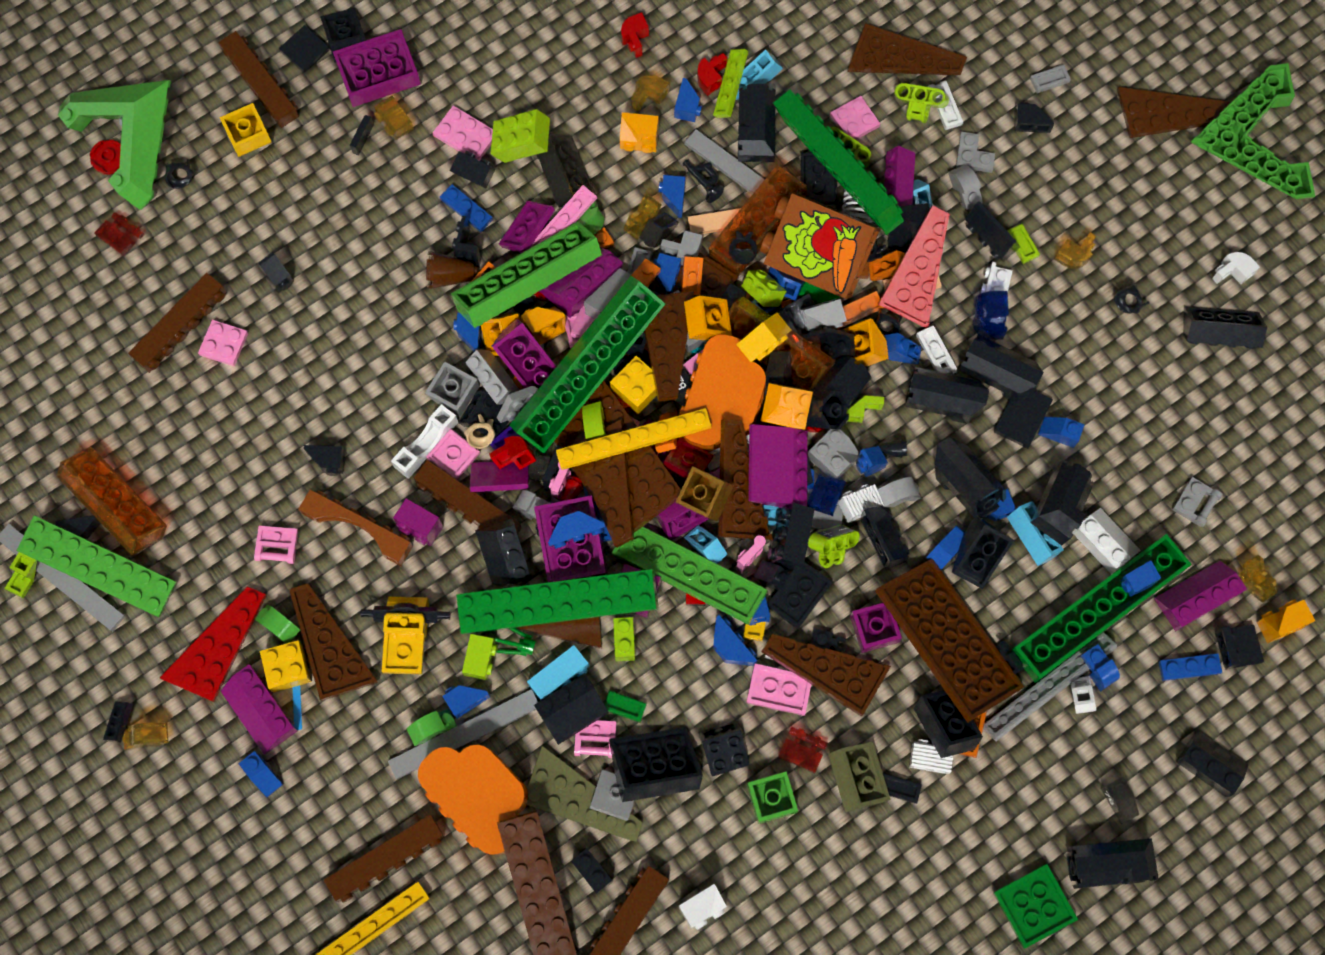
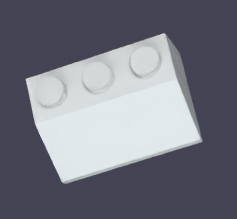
[1072,508,1141,575]

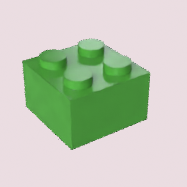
[747,771,798,824]

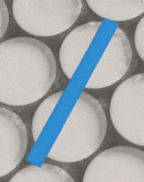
[292,685,302,730]

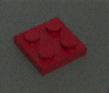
[663,437,714,479]

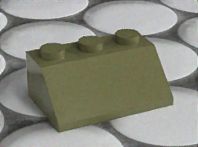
[828,742,891,813]

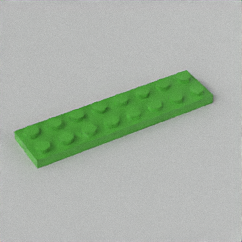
[16,515,177,617]
[612,527,768,625]

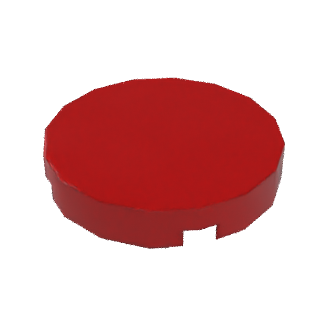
[90,139,121,175]

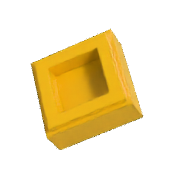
[743,620,766,642]

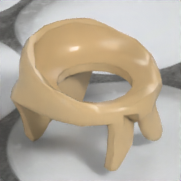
[464,414,495,449]

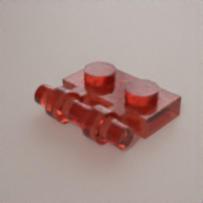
[94,212,144,256]
[778,726,828,774]

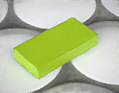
[1007,224,1040,264]

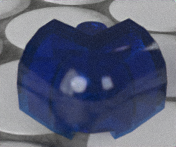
[972,291,1009,340]

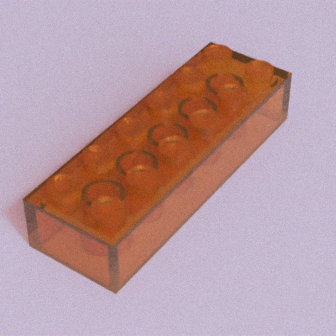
[708,164,807,277]
[729,296,835,391]
[57,447,167,555]

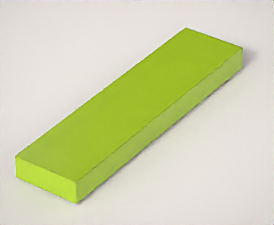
[713,49,748,118]

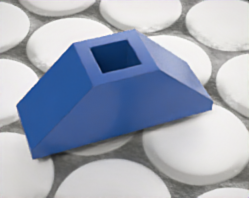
[548,511,607,549]
[713,615,757,666]

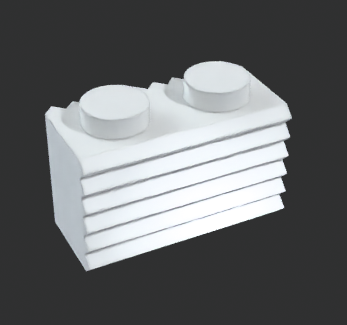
[838,484,884,523]
[909,739,953,774]

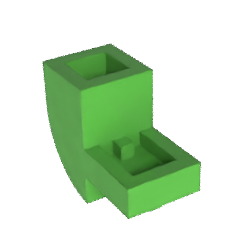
[577,201,604,235]
[255,604,300,644]
[406,709,457,746]

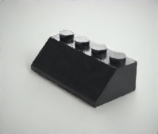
[1183,306,1267,349]

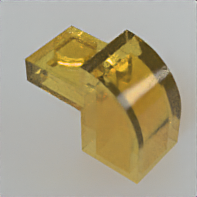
[631,75,670,111]
[623,194,661,240]
[1054,232,1096,269]
[1239,555,1278,603]
[123,723,169,750]

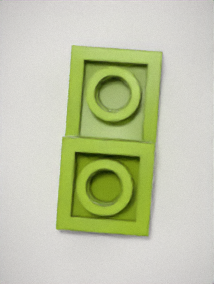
[582,401,606,441]

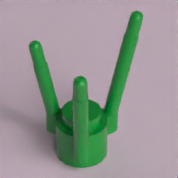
[495,628,536,656]

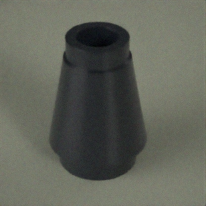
[880,439,907,458]

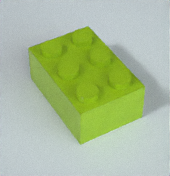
[491,109,550,163]

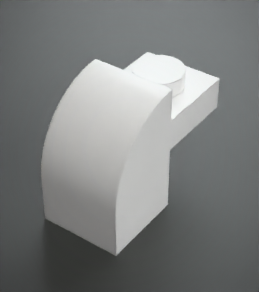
[1212,252,1260,284]
[1070,676,1096,714]

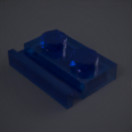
[807,473,846,516]

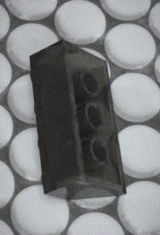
[536,133,597,207]

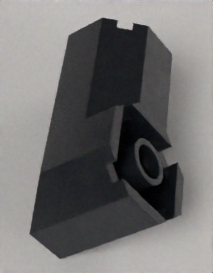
[738,84,776,162]
[960,334,1044,402]
[806,356,872,430]
[905,367,989,424]
[935,437,1006,518]
[1030,462,1094,546]
[1067,838,1159,889]

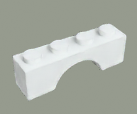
[391,404,458,479]

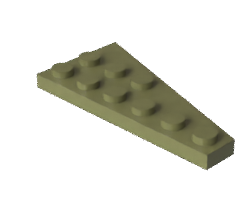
[526,746,643,842]

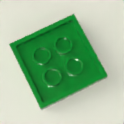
[993,864,1078,949]

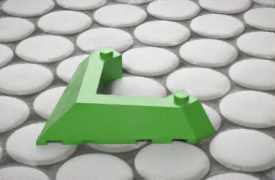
[1191,63,1315,199]
[58,80,171,210]

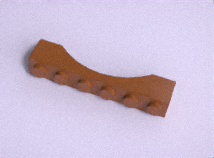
[298,490,413,566]

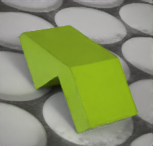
[847,395,884,423]
[4,552,37,599]

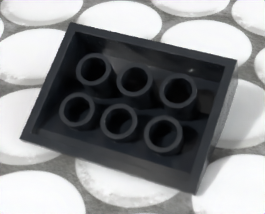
[609,727,703,802]

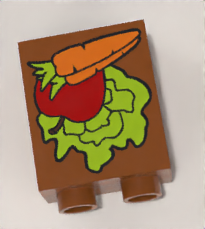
[760,193,880,299]

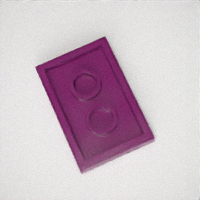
[499,201,555,253]
[470,462,529,492]

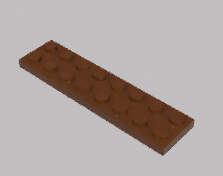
[497,811,577,955]

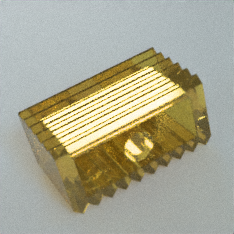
[374,95,414,140]

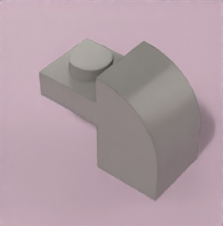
[948,165,983,210]
[661,231,703,265]
[877,477,921,507]
[513,490,550,520]

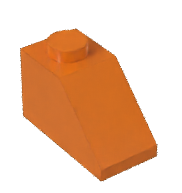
[869,250,905,281]

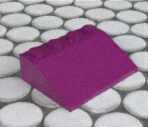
[333,29,421,107]
[539,247,623,318]
[749,424,808,508]
[534,495,608,583]

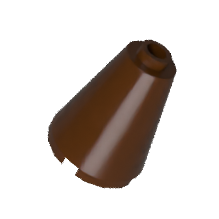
[426,251,477,289]

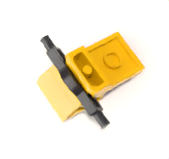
[361,597,451,674]

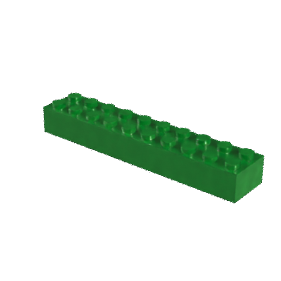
[773,89,904,235]
[509,276,665,453]
[1011,534,1192,683]
[456,569,659,634]

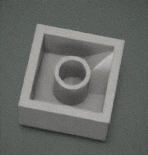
[800,298,847,331]
[425,362,479,417]
[808,429,859,483]

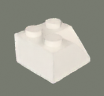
[679,884,727,930]

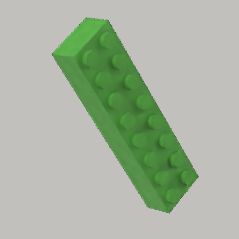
[451,222,602,328]

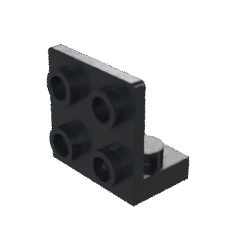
[452,216,481,268]
[776,294,826,346]
[801,326,855,364]
[459,390,509,439]
[1215,625,1264,670]
[698,721,749,776]

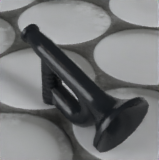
[683,160,724,203]

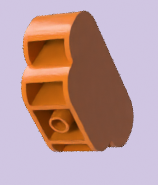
[679,334,766,452]
[418,745,528,855]

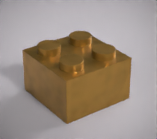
[676,466,734,521]

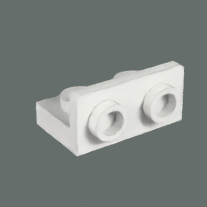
[980,262,1012,307]

